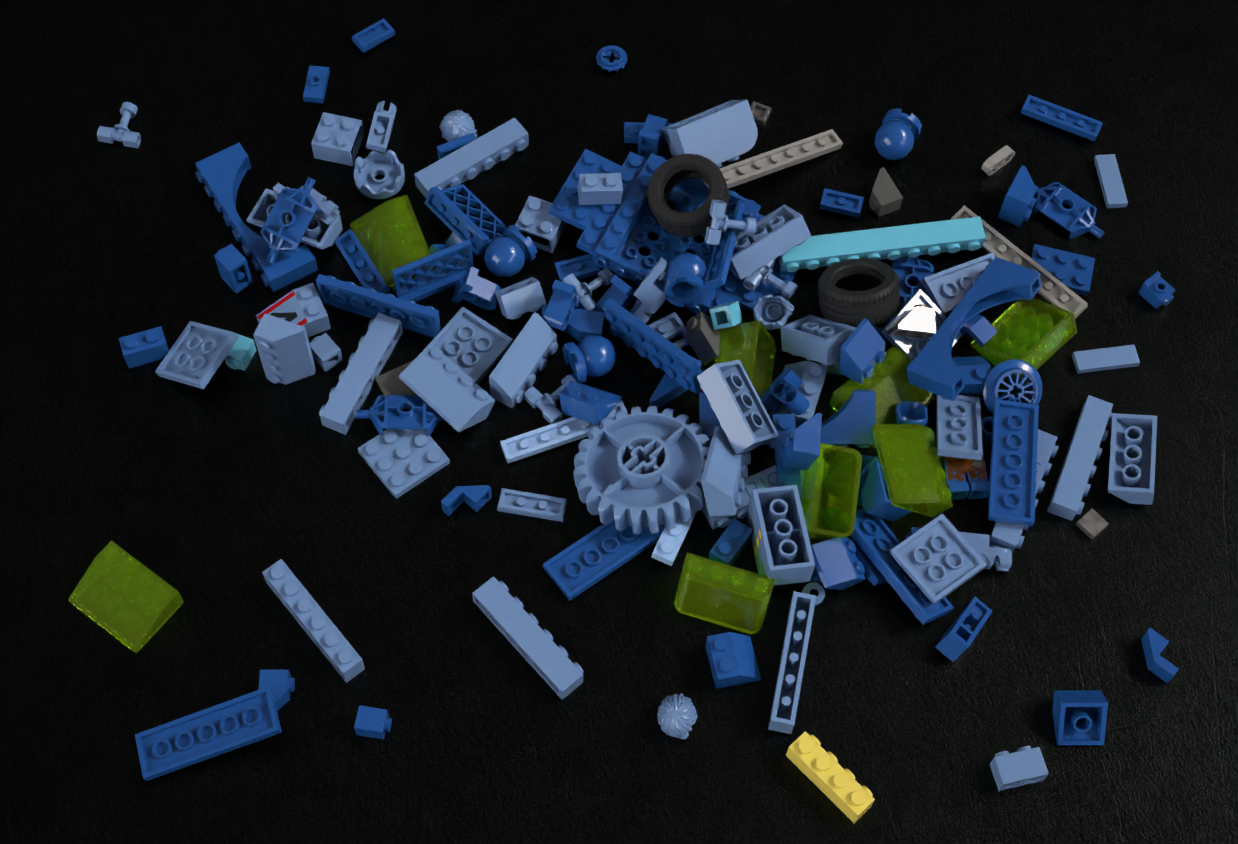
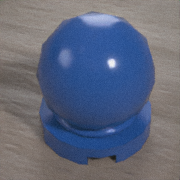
[874,108,922,160]
[484,225,537,278]
[664,252,707,307]
[563,335,616,383]

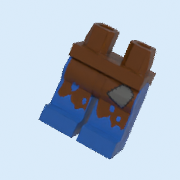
[940,453,990,500]

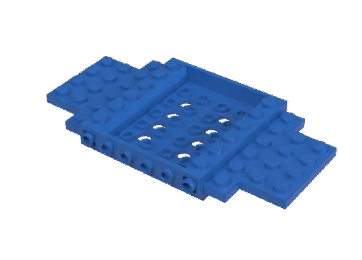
[548,149,798,314]

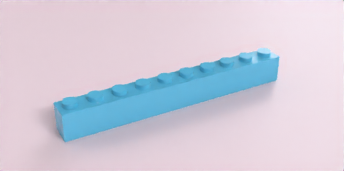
[778,216,986,272]

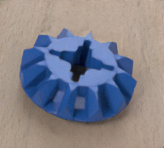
[596,45,627,73]

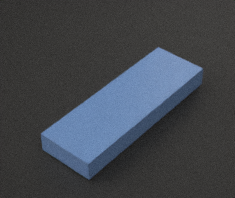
[1094,154,1128,208]
[1072,345,1140,374]
[497,488,567,522]

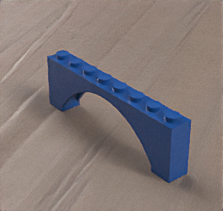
[195,143,318,292]
[906,257,1041,401]
[699,389,876,449]

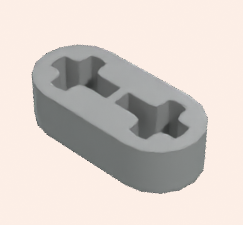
[981,145,1015,176]

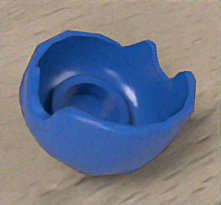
[895,401,928,431]

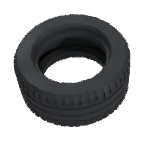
[647,153,730,237]
[818,258,900,328]

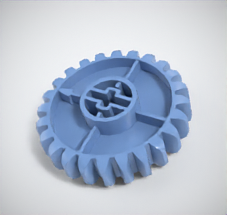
[573,406,711,534]

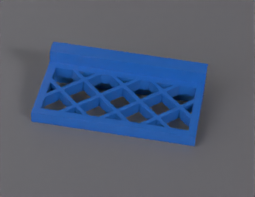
[424,184,507,255]
[392,239,474,302]

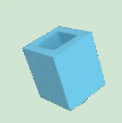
[709,301,743,330]
[224,333,257,371]

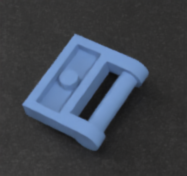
[648,312,691,349]

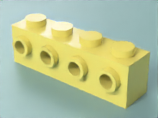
[786,731,875,823]

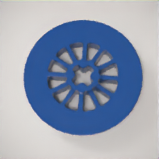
[983,359,1042,414]

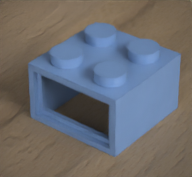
[311,112,364,166]
[515,196,567,253]

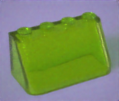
[715,321,776,411]
[801,443,862,539]
[674,553,775,634]

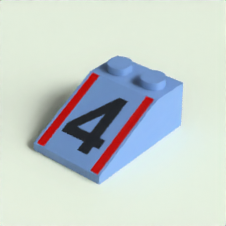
[256,283,331,337]

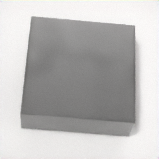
[750,101,771,126]
[1076,509,1109,539]

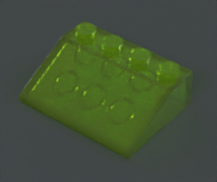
[350,195,434,287]
[970,298,1077,381]
[830,345,936,448]
[871,424,953,517]
[68,540,184,653]

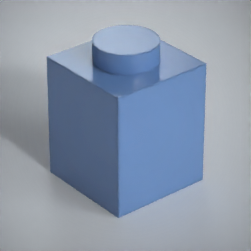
[309,332,343,372]

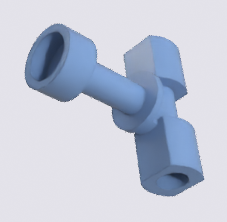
[97,102,141,148]
[705,200,756,245]
[743,258,798,299]
[562,268,613,311]
[524,375,577,424]

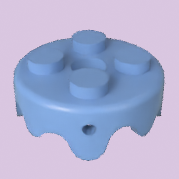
[353,150,405,199]

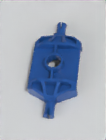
[261,177,321,264]
[1033,182,1105,239]
[891,257,934,312]
[356,395,445,436]

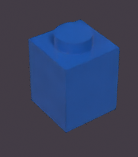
[354,705,392,740]

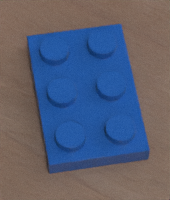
[1031,244,1095,296]

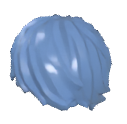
[439,110,477,142]
[753,294,794,330]
[657,693,698,739]

